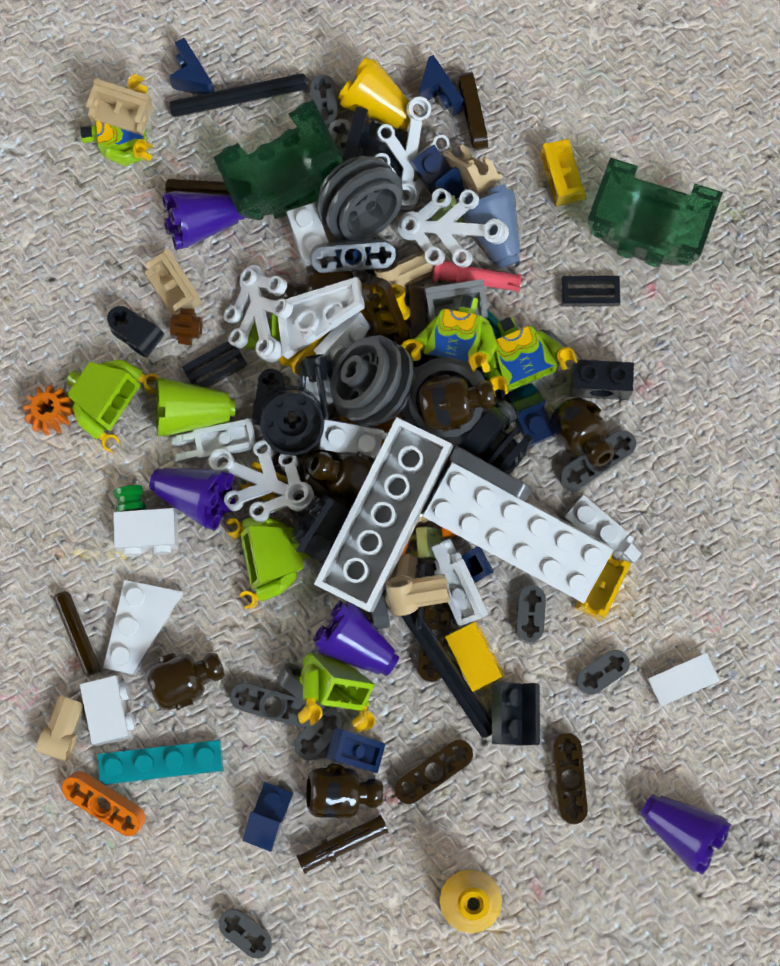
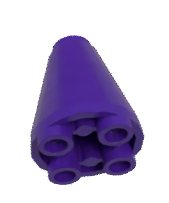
[162,191,245,250]
[149,467,236,531]
[313,600,399,676]
[640,794,732,875]

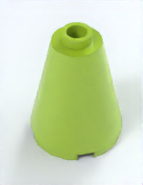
[155,377,235,437]

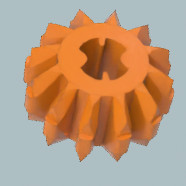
[23,385,74,436]

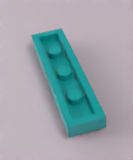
[98,740,224,785]

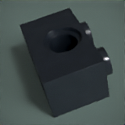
[570,359,634,400]

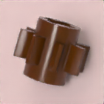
[170,308,203,345]

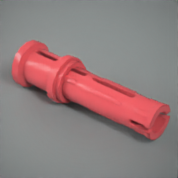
[432,257,522,293]

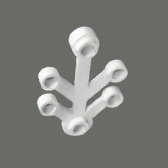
[374,97,450,210]
[398,188,509,268]
[224,265,293,363]
[209,440,314,522]

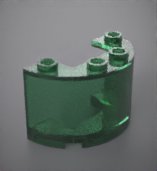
[213,99,343,220]
[587,157,723,267]

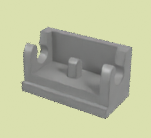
[425,279,488,323]

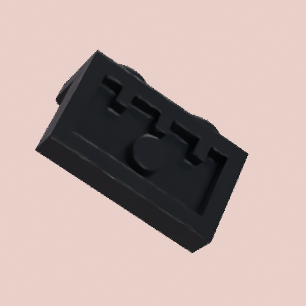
[492,681,540,746]

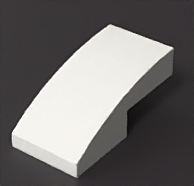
[648,653,720,707]

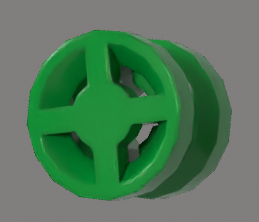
[113,485,146,512]

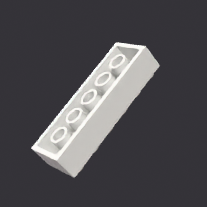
[314,417,454,612]
[422,460,614,603]

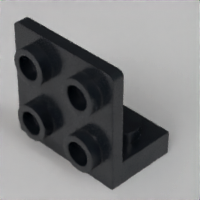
[342,107,408,177]
[290,493,350,564]

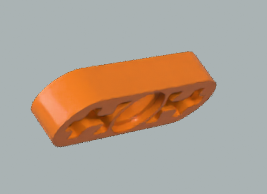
[62,771,146,836]

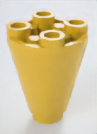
[338,57,418,131]
[440,869,502,934]

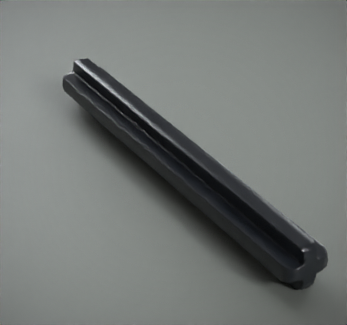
[169,73,308,117]
[401,611,492,738]

